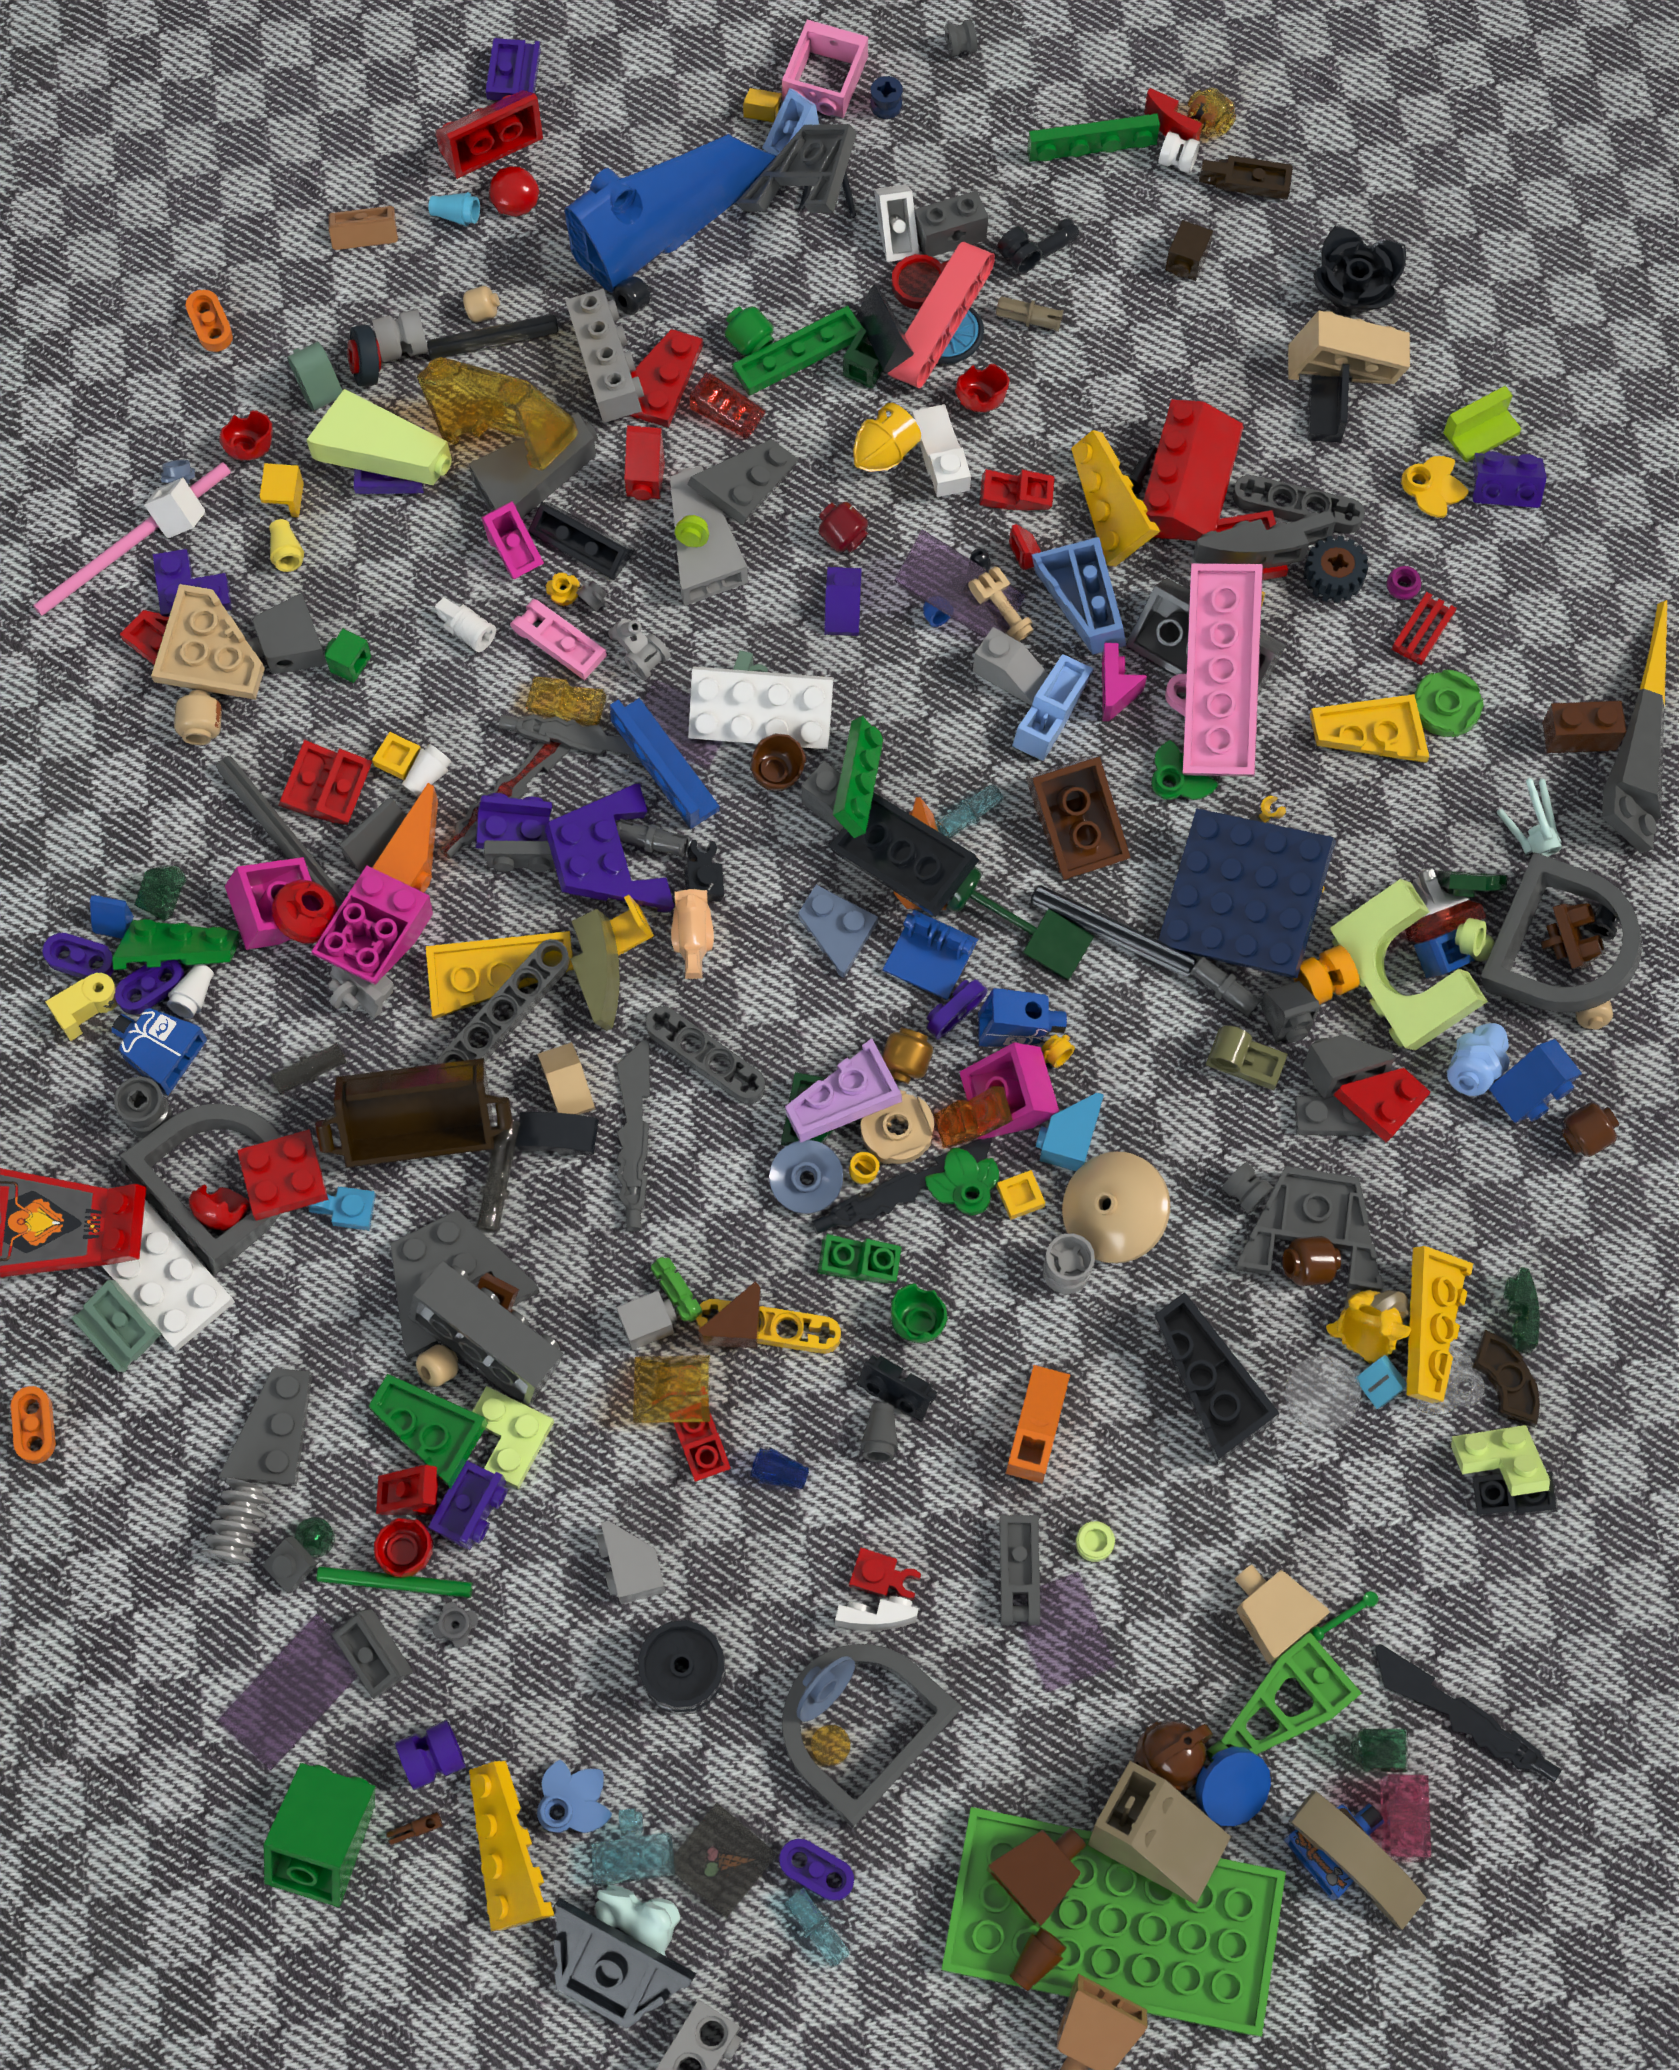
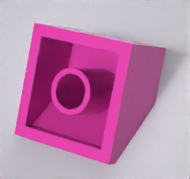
[225,857,320,950]
[959,1042,1060,1139]

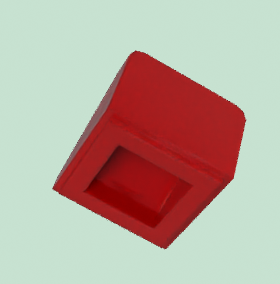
[1009,524,1041,570]

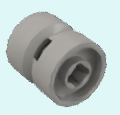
[372,309,428,363]
[1043,1233,1095,1294]

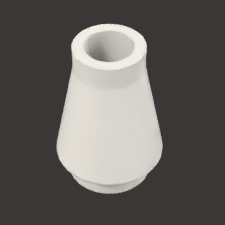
[401,744,451,798]
[167,964,214,1018]

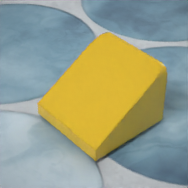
[743,88,782,122]

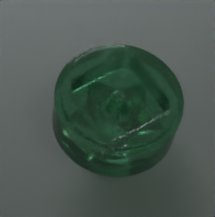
[294,1517,335,1558]

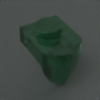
[134,865,186,921]
[1350,1728,1408,1772]

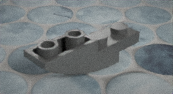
[1193,510,1336,568]

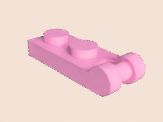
[510,599,607,681]

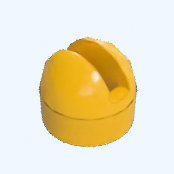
[849,1152,880,1185]

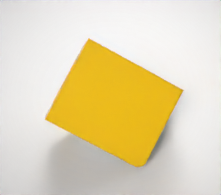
[260,463,304,517]

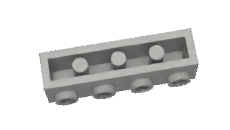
[565,288,644,423]

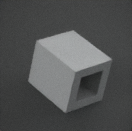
[616,1290,677,1350]

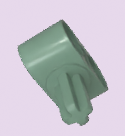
[287,341,342,412]

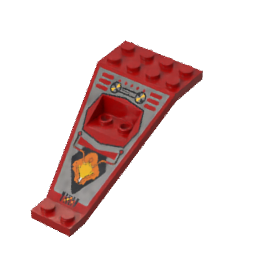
[0,1168,146,1277]

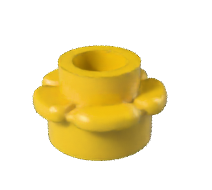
[546,573,580,606]
[1041,1035,1075,1068]

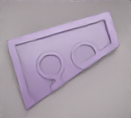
[785,1038,902,1143]

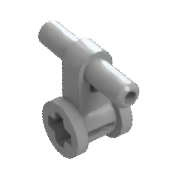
[608,619,671,680]

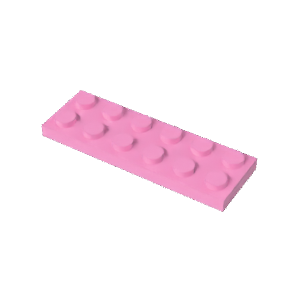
[1183,564,1263,777]

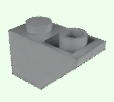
[596,1521,666,1604]

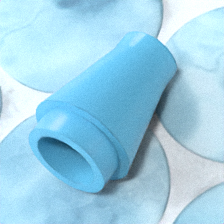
[428,192,480,226]

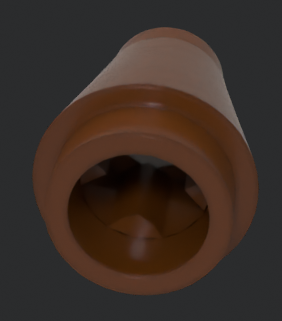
[1009,1927,1067,1991]

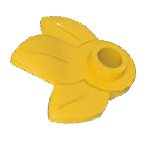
[1401,456,1469,518]

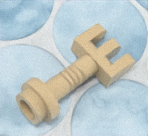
[968,566,1034,642]

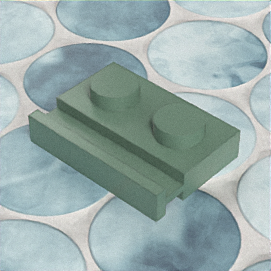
[71,1279,162,1372]

